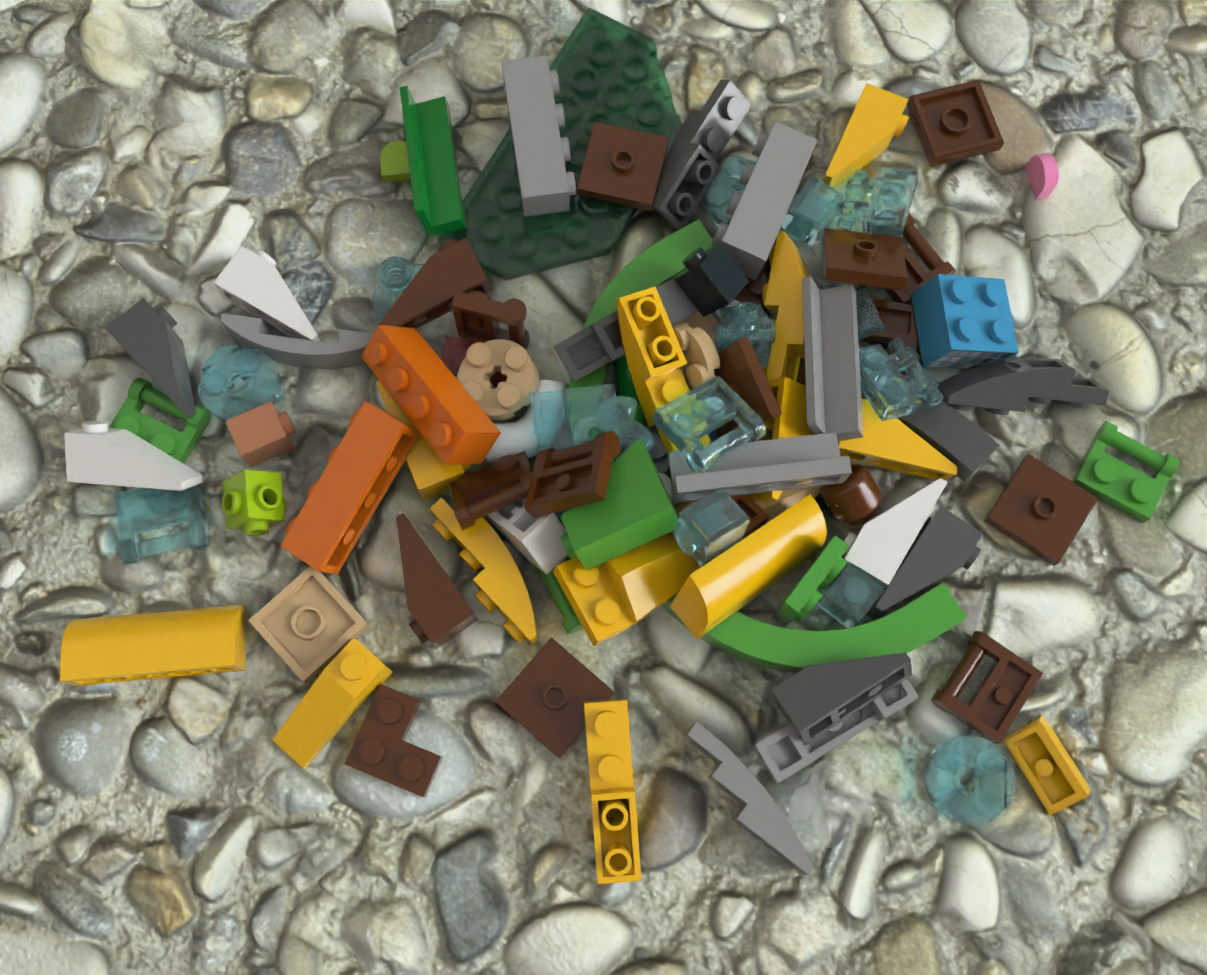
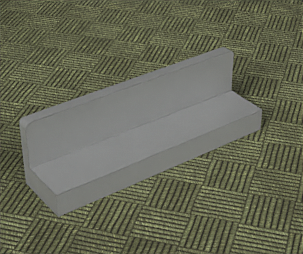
[802,276,863,441]
[668,432,852,503]

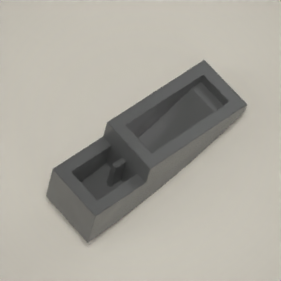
[873,376,1000,482]

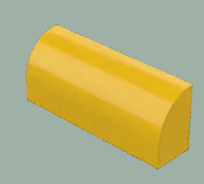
[670,494,827,639]
[60,604,246,686]

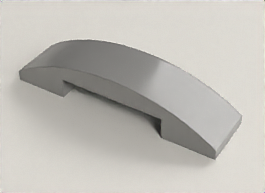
[220,313,373,369]
[753,679,919,784]

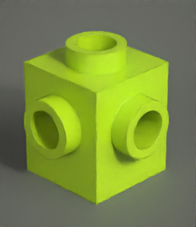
[222,469,286,536]

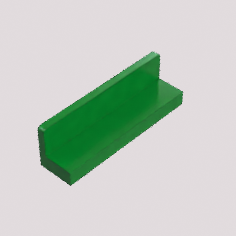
[400,86,466,237]

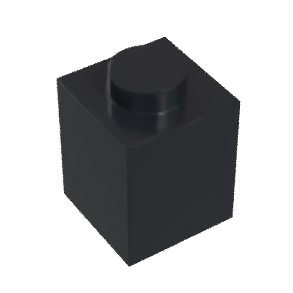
[674,243,749,317]

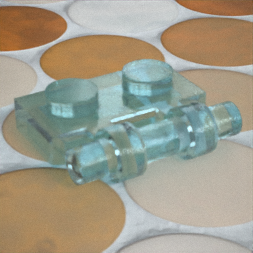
[836,167,918,235]
[859,337,944,421]

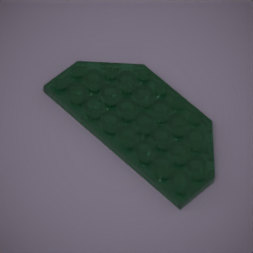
[437,7,682,281]

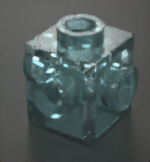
[714,302,776,367]

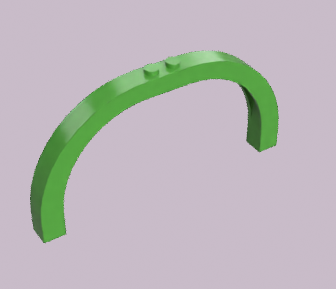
[569,219,967,672]

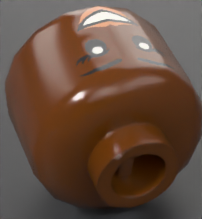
[820,464,882,525]

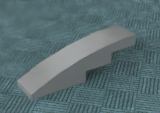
[684,721,814,875]

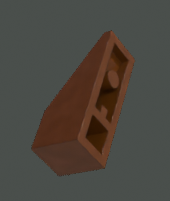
[376,238,493,329]
[396,513,478,649]

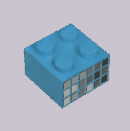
[911,274,1019,369]

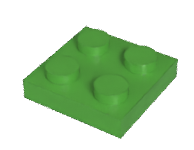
[772,535,849,627]

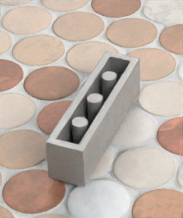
[502,55,576,217]
[712,121,817,281]

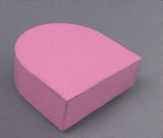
[1025,153,1059,200]

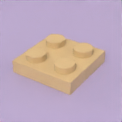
[248,566,370,684]

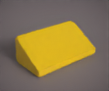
[1002,715,1091,815]

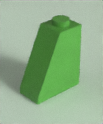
[560,439,682,570]

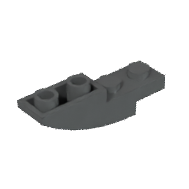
[654,80,751,230]
[553,275,698,382]
[935,358,1110,415]

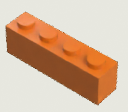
[361,325,501,465]
[280,401,421,575]

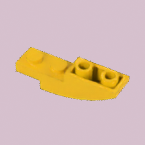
[762,231,811,381]
[616,287,712,455]
[429,498,538,646]
[584,698,642,884]

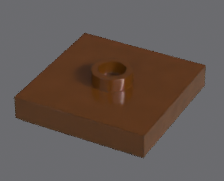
[906,80,1004,167]
[577,122,669,211]
[822,228,908,291]
[703,337,782,445]
[984,454,1099,566]
[495,637,615,759]

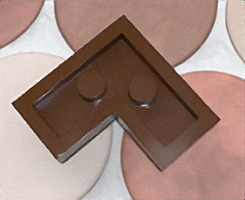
[345,684,443,798]

